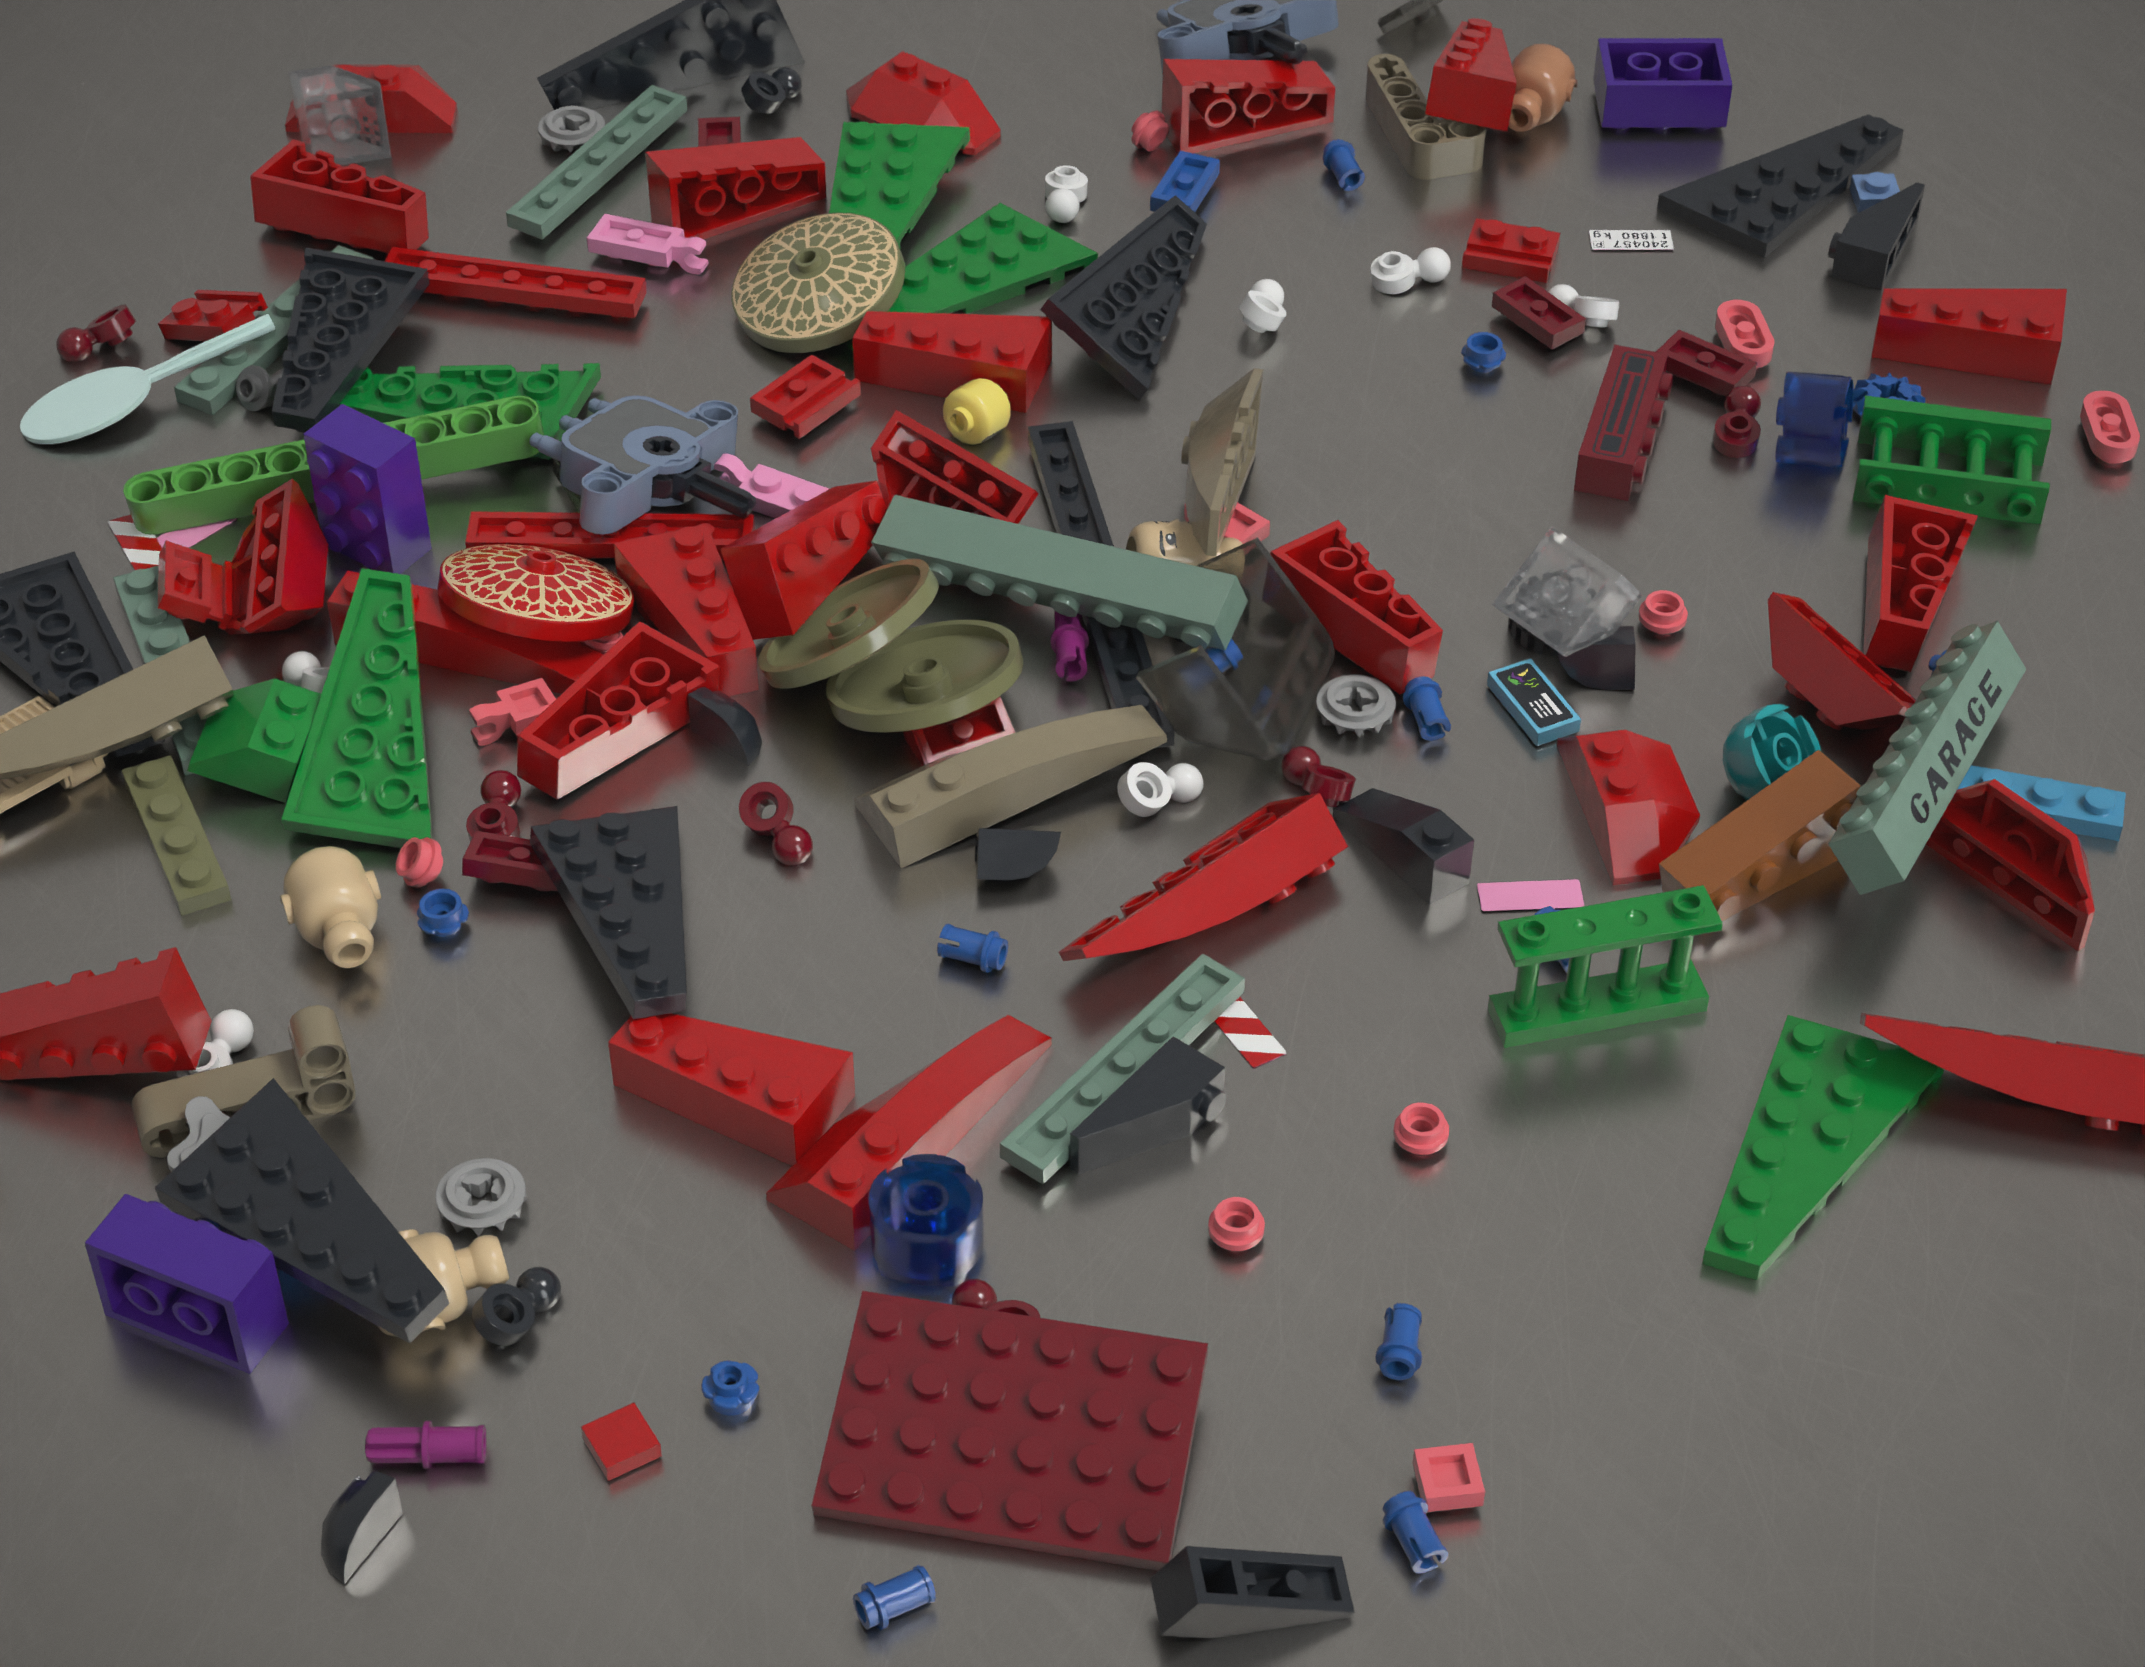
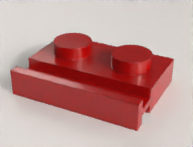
[1462,218,1561,283]
[158,290,268,341]
[750,355,861,439]
[158,540,232,630]

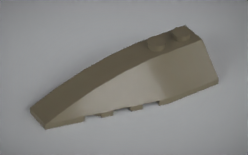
[1181,368,1263,557]
[0,635,234,779]
[854,705,1167,869]

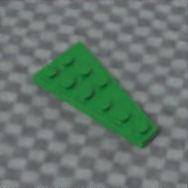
[829,122,970,248]
[841,203,1098,351]
[337,363,601,460]
[281,568,433,848]
[1702,1015,1944,1280]

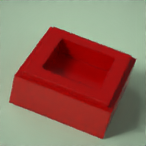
[581,1402,662,1481]

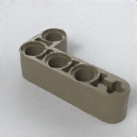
[1365,54,1486,180]
[132,1005,356,1158]

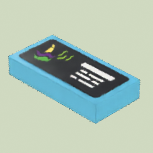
[1487,658,1581,746]

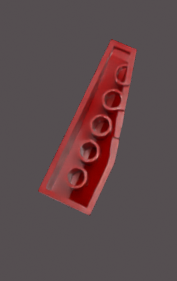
[327,570,604,694]
[1058,793,1348,961]
[1860,1013,2145,1135]
[766,1015,1052,1251]

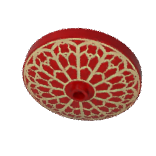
[437,544,634,642]

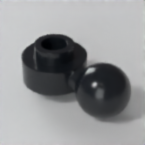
[741,68,802,113]
[472,1267,561,1346]

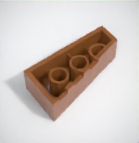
[1659,750,1861,921]

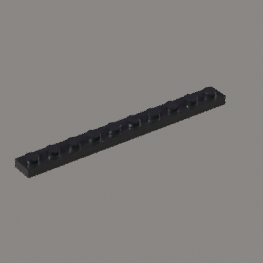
[1028,421,1175,748]

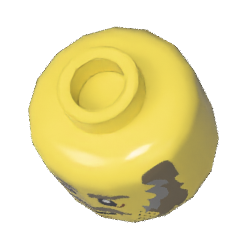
[943,378,1011,445]

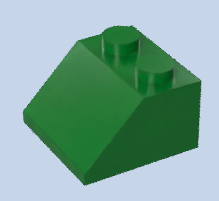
[187,678,321,803]

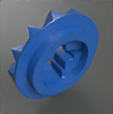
[1851,372,1926,416]

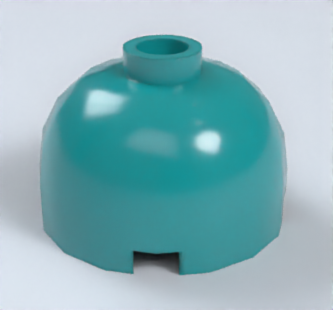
[1722,704,1821,801]

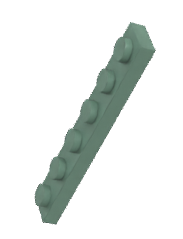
[506,85,687,239]
[174,245,374,415]
[113,565,207,776]
[1000,953,1245,1184]

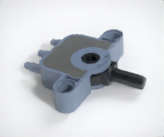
[1156,0,1339,75]
[529,396,756,534]

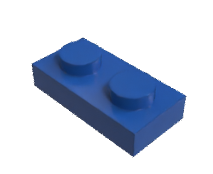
[1150,150,1220,212]

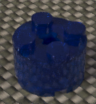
[1775,372,1854,468]
[869,1154,984,1287]

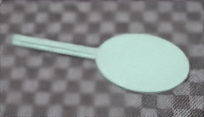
[20,314,275,444]

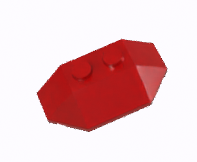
[846,51,1001,156]
[285,64,457,133]
[870,410,1039,524]
[225,479,328,635]
[1768,592,1916,730]
[1557,730,1700,886]
[1926,779,2095,951]

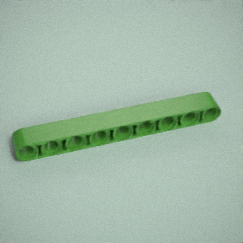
[123,396,544,535]

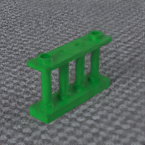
[1853,396,2052,525]
[1488,885,1723,1048]

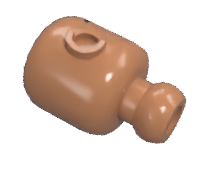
[1508,44,1578,132]

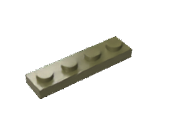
[122,755,231,916]

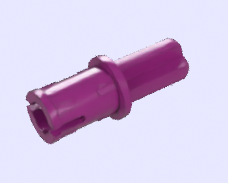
[1050,611,1089,681]
[365,1421,487,1469]

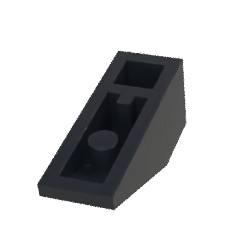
[1828,183,1925,290]
[1333,788,1474,905]
[1070,1036,1227,1175]
[1150,1546,1355,1638]

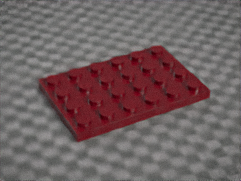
[811,1291,1208,1571]

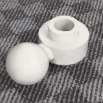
[1045,165,1088,223]
[1370,247,1451,294]
[1239,279,1286,333]
[1548,284,1620,327]
[282,651,330,694]
[1117,762,1203,817]
[176,1009,254,1078]

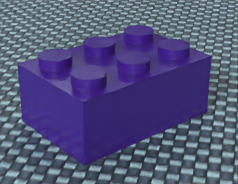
[1593,38,1733,130]
[303,404,432,574]
[85,1193,289,1374]

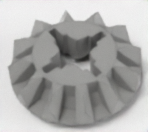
[538,106,605,154]
[1316,675,1396,737]
[436,1158,527,1236]

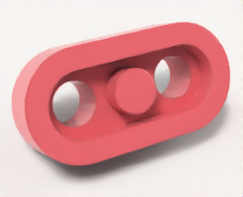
[1715,300,1774,369]
[2080,391,2140,464]

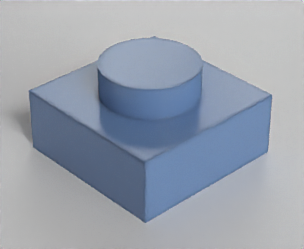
[1849,172,1900,213]

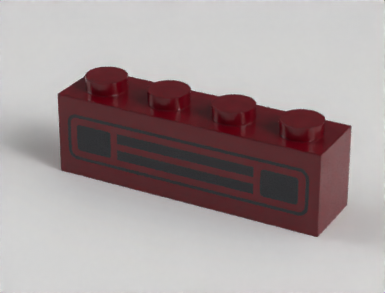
[1574,344,1673,501]

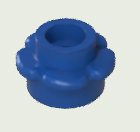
[1461,332,1506,373]
[417,889,469,937]
[701,1360,759,1416]

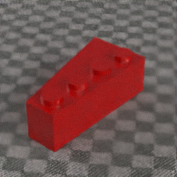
[1425,18,1517,132]
[1162,59,1336,154]
[645,137,827,240]
[250,139,429,254]
[1871,288,2067,385]
[853,311,1052,413]
[720,480,887,640]
[1863,495,1978,672]
[1263,520,1443,694]
[613,524,759,697]
[517,621,720,800]
[0,947,212,1080]
[608,1013,855,1166]

